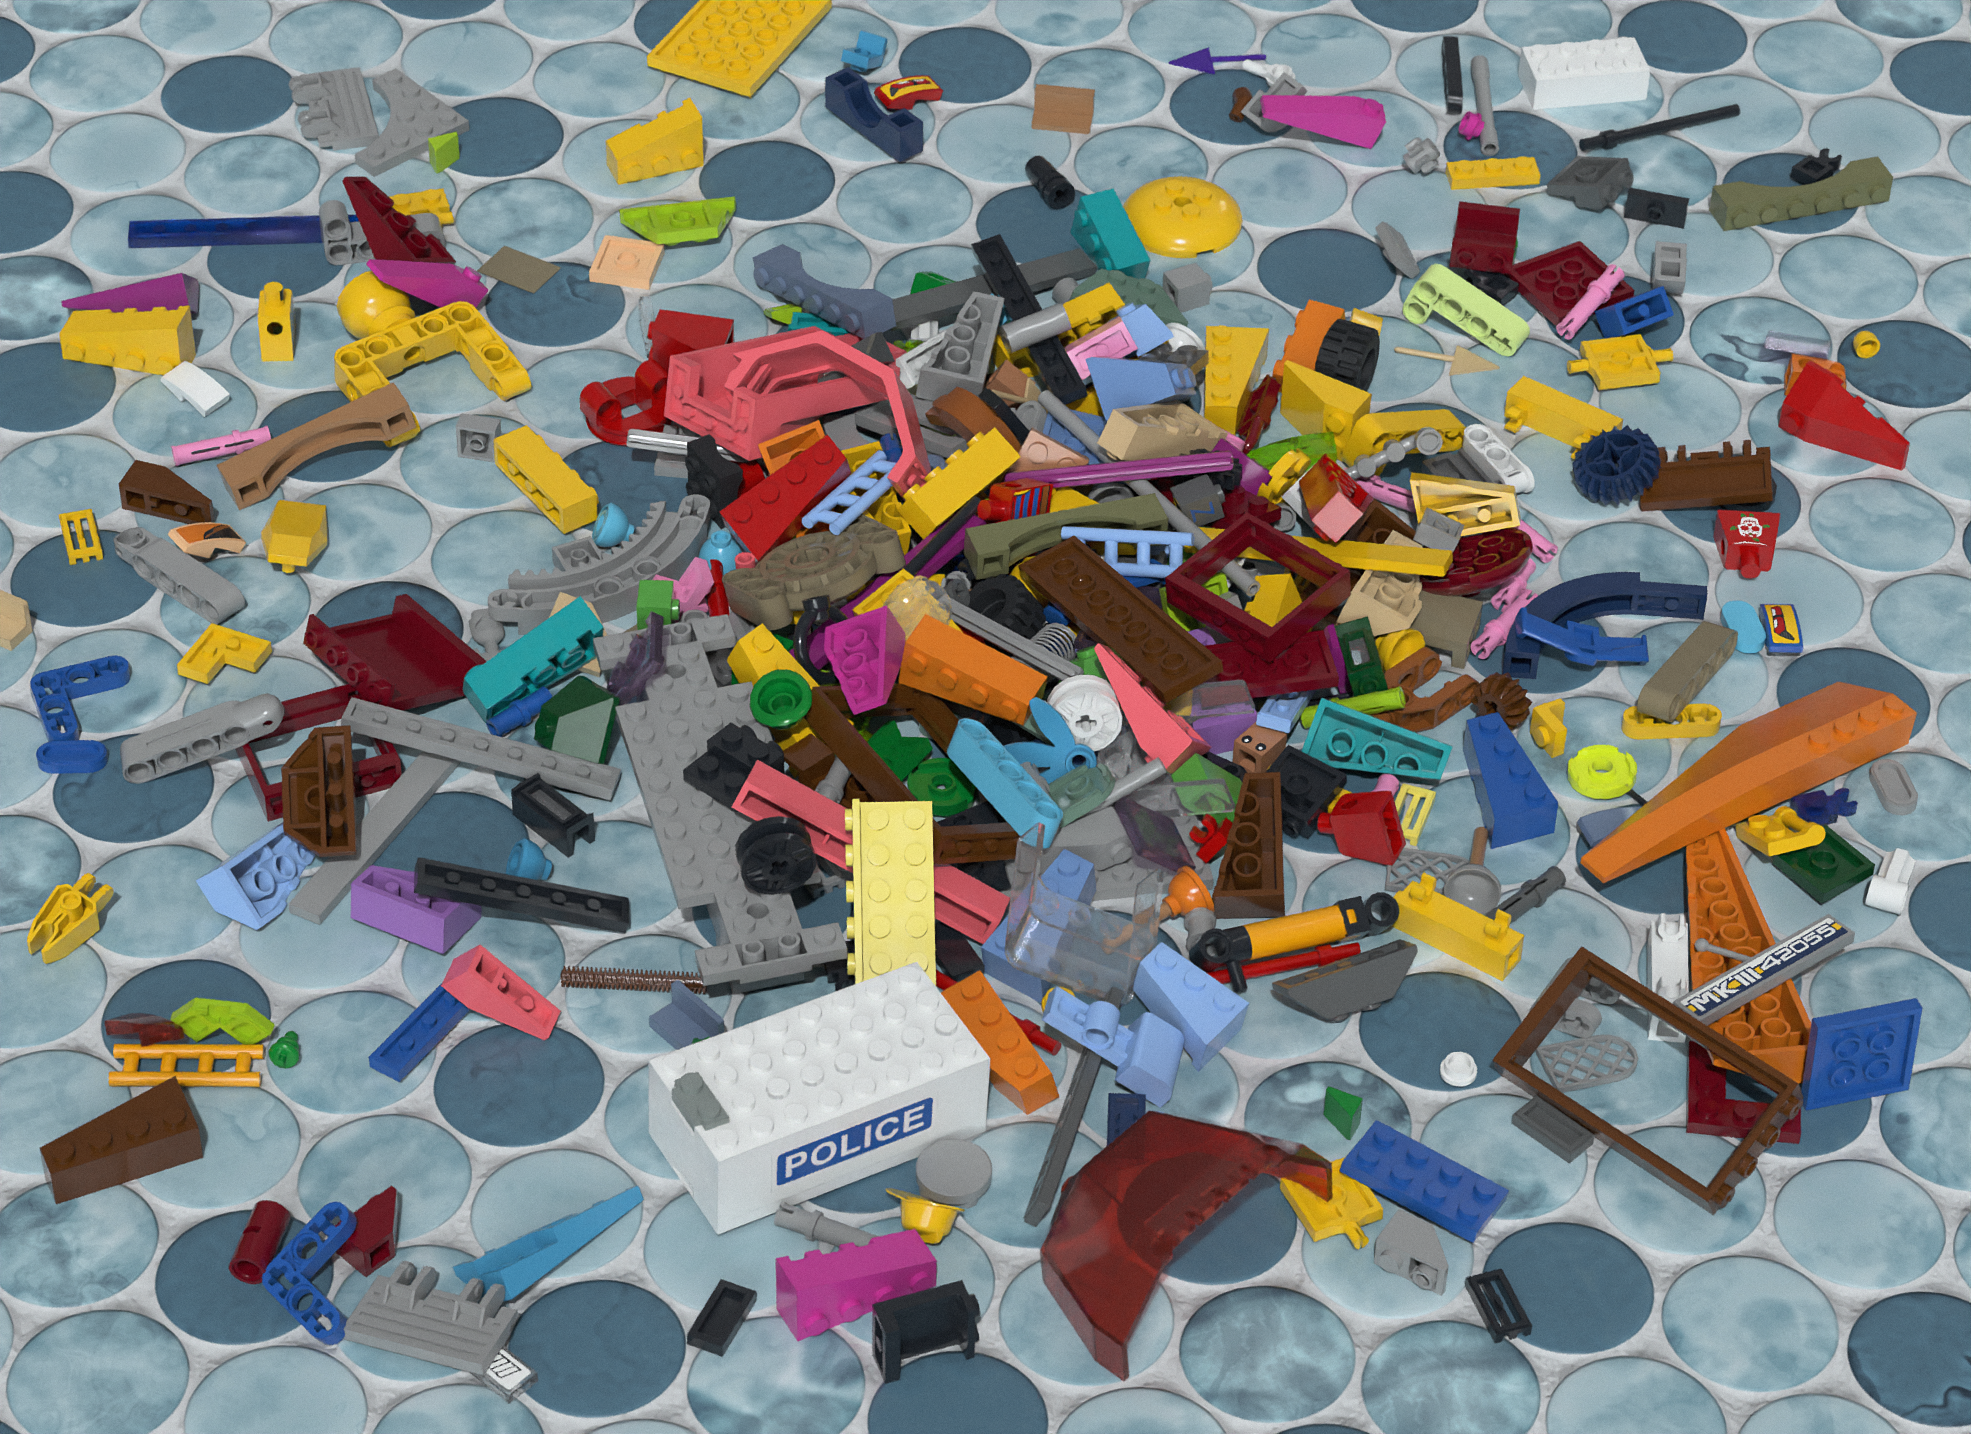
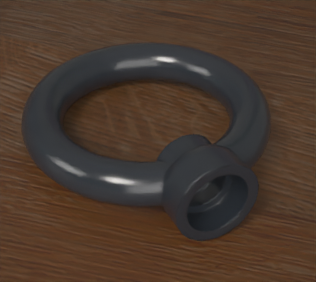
[793,595,848,686]

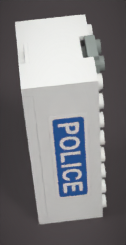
[648,962,990,1235]

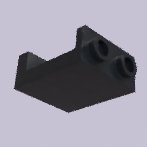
[872,1280,980,1384]

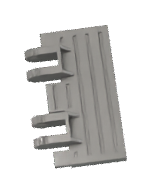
[289,67,379,151]
[344,1260,518,1375]

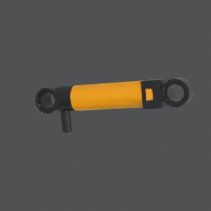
[1189,892,1400,993]

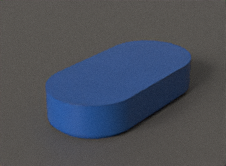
[36,740,108,774]

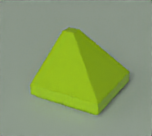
[763,303,802,324]

